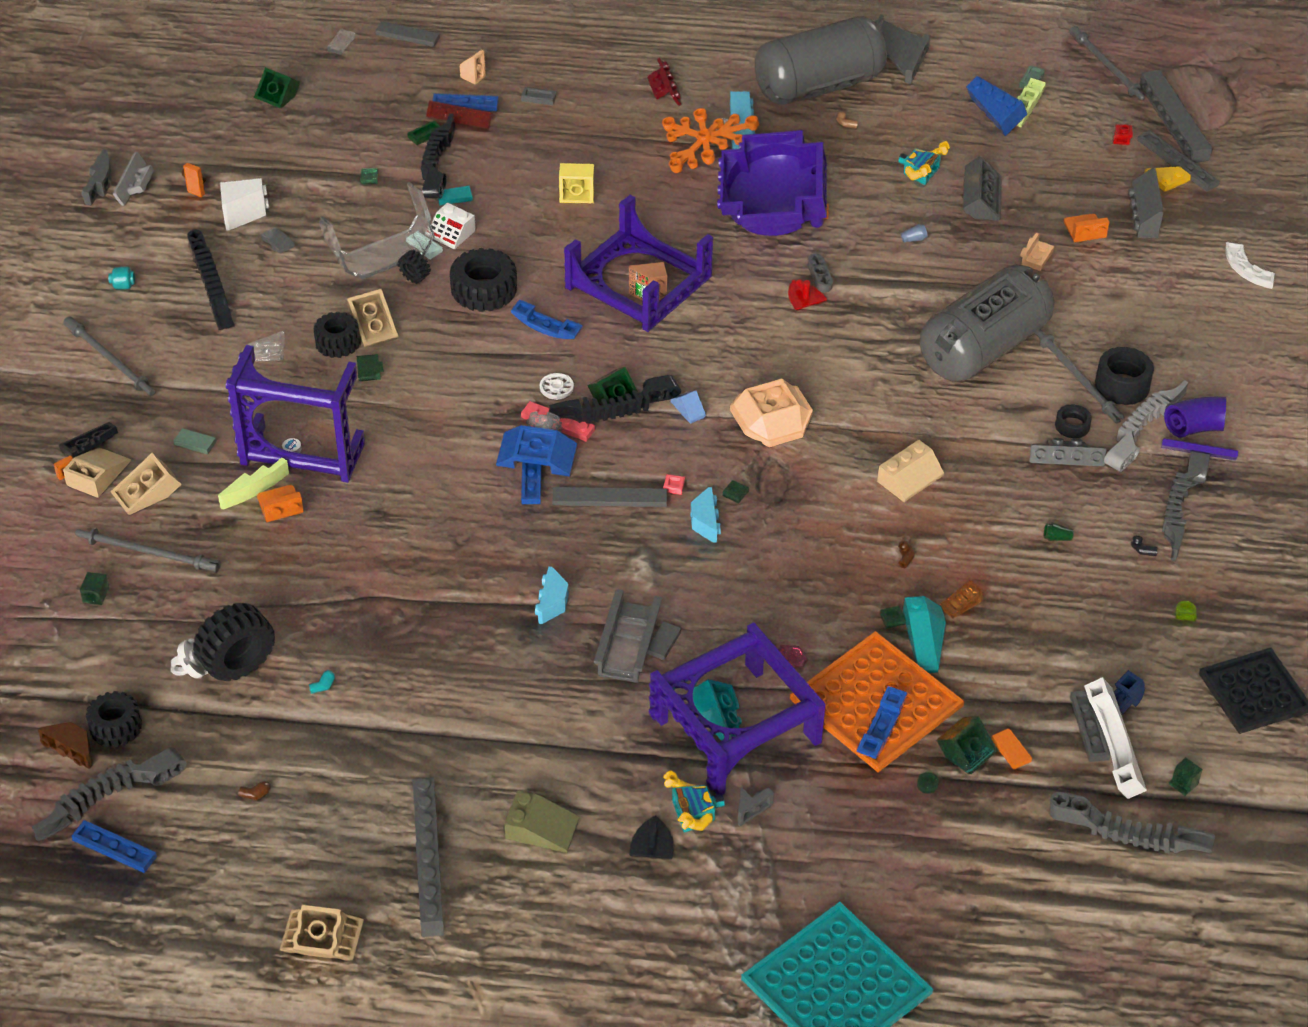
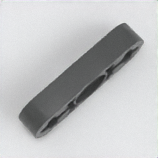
[808,254,833,292]

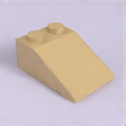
[347,289,398,347]
[111,453,182,515]

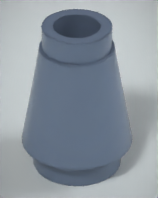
[901,224,927,243]

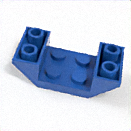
[496,425,577,477]

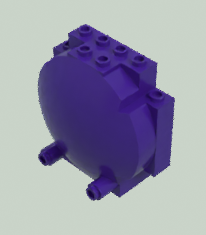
[717,130,827,236]

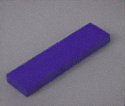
[1161,438,1238,460]

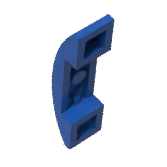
[511,299,583,339]
[856,686,907,759]

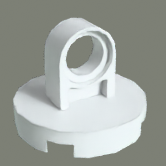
[171,638,208,678]

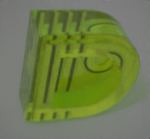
[1175,601,1197,621]

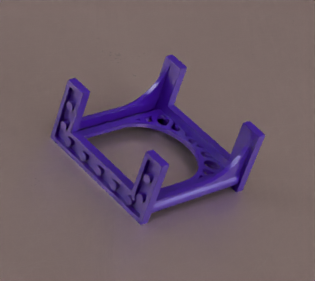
[564,195,713,332]
[226,345,365,483]
[649,622,825,795]

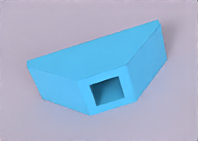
[690,487,721,543]
[535,566,569,624]

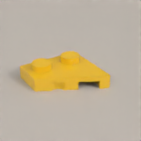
[1144,167,1191,192]

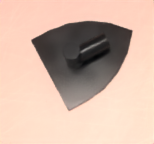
[629,816,673,859]

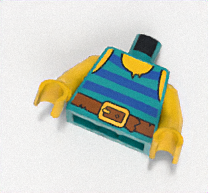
[898,141,950,185]
[663,771,725,833]

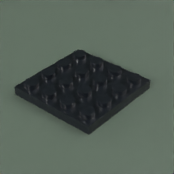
[1199,648,1308,734]

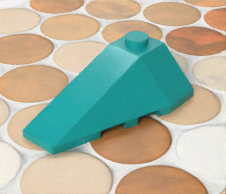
[903,596,946,673]

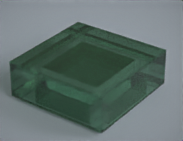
[360,168,378,184]
[723,480,749,503]
[880,606,906,629]

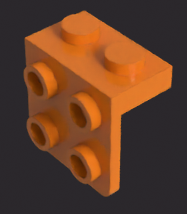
[1064,214,1109,242]
[257,485,304,522]

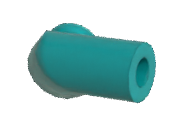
[309,670,335,694]

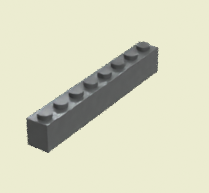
[1140,70,1212,163]
[413,777,444,937]

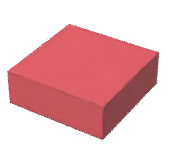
[663,474,685,495]

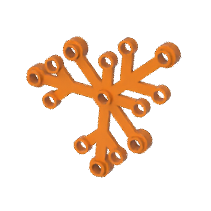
[662,108,759,173]

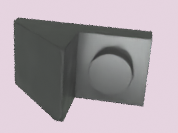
[738,787,774,826]

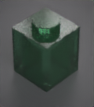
[356,354,384,382]
[80,572,109,605]

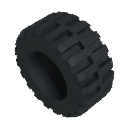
[450,248,517,312]
[193,603,275,681]

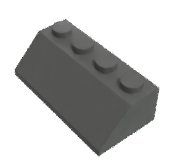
[963,156,1002,221]
[1128,168,1163,238]

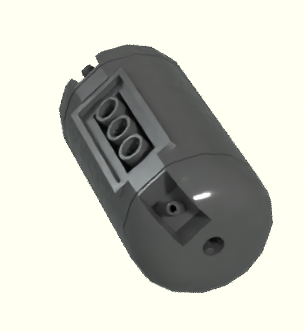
[754,16,887,105]
[919,264,1055,382]

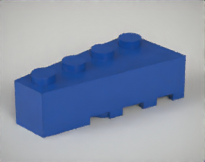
[966,76,1027,136]

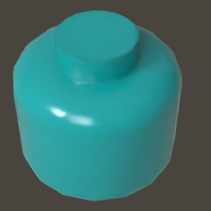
[108,267,135,290]

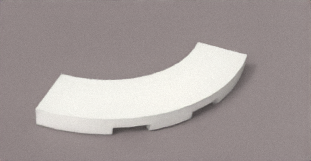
[1225,242,1275,289]

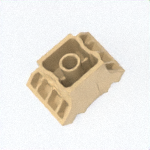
[280,905,364,960]

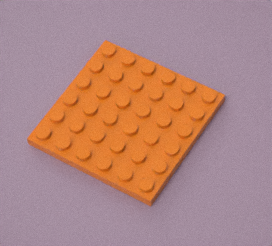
[790,631,964,772]

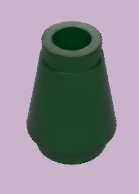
[1043,522,1074,541]

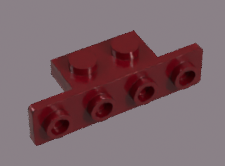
[647,58,682,106]

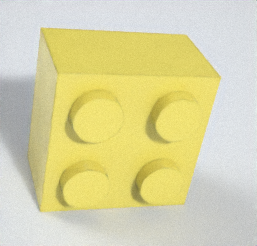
[559,163,594,203]

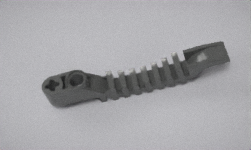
[1162,450,1210,562]
[32,747,187,841]
[1049,792,1215,854]

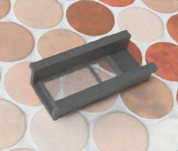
[594,589,662,683]

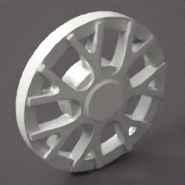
[540,373,574,400]

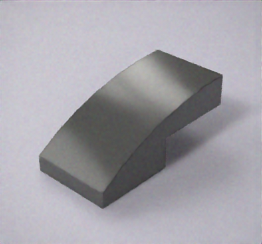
[260,228,295,253]

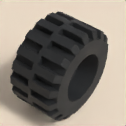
[313,312,360,358]
[86,691,142,747]

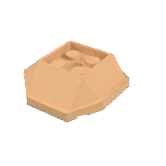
[730,379,813,447]

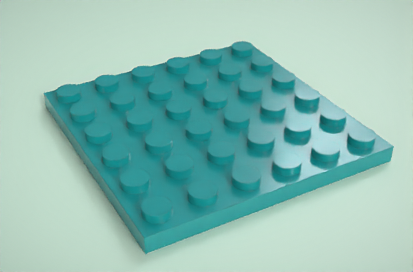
[741,902,933,1027]

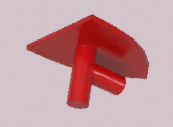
[788,279,827,310]

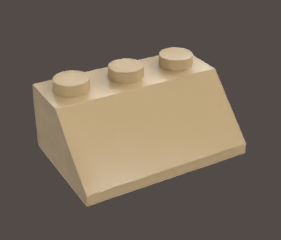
[877,440,944,502]

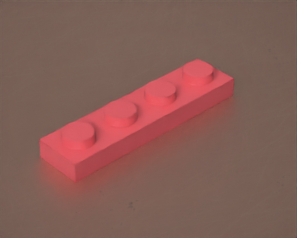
[521,401,595,442]

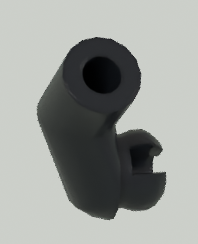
[1131,535,1158,556]

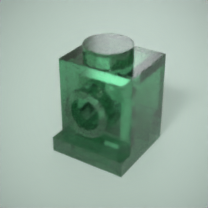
[1169,757,1203,796]

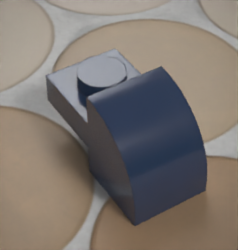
[1114,670,1145,715]

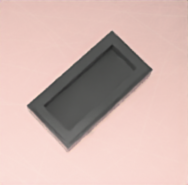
[521,87,556,105]
[647,622,681,660]

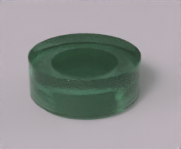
[917,772,939,794]

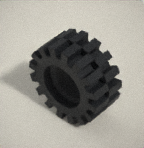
[398,250,431,284]

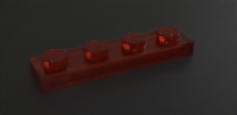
[426,100,492,129]

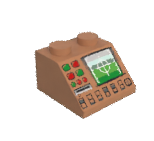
[629,262,667,301]

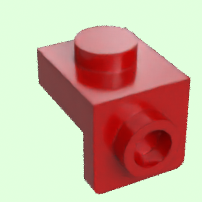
[1113,124,1133,145]

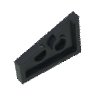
[59,422,118,458]

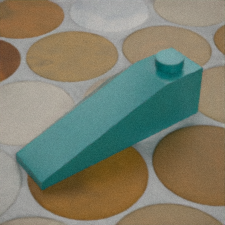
[693,679,742,741]

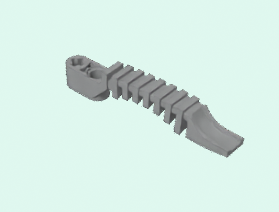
[1104,380,1188,472]

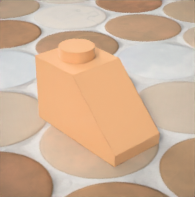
[460,50,486,84]

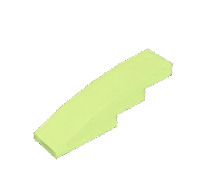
[1016,78,1046,127]
[218,458,289,510]

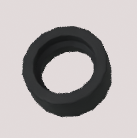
[1055,404,1092,439]

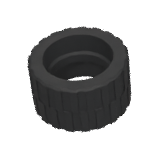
[1095,347,1154,405]

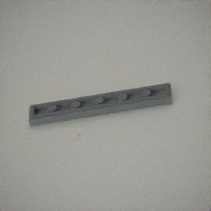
[1137,130,1220,191]
[552,487,667,507]

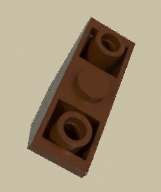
[38,722,92,769]

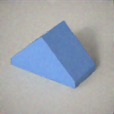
[670,390,706,424]

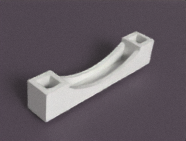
[1084,677,1147,799]

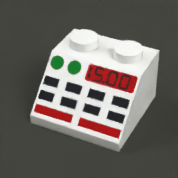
[427,203,475,249]

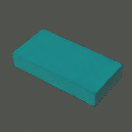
[438,186,473,206]

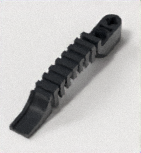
[421,113,456,199]
[187,229,234,330]
[548,375,681,423]

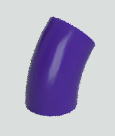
[1164,396,1226,438]

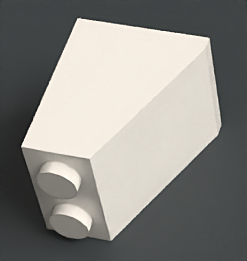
[220,178,269,231]

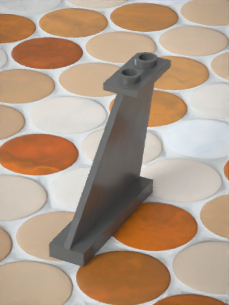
[875,14,930,84]

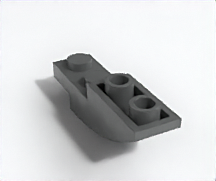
[82,149,112,206]

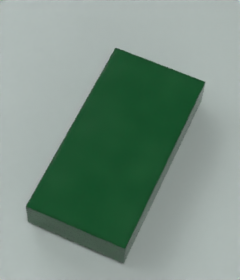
[407,120,440,145]

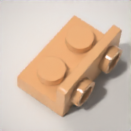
[1020,232,1054,271]

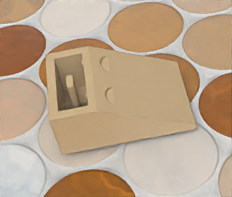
[63,447,131,498]

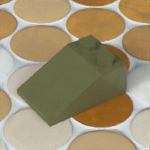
[505,790,579,853]

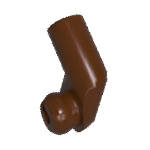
[238,781,271,800]

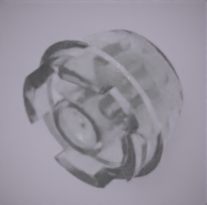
[526,411,563,432]

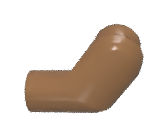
[836,112,858,129]

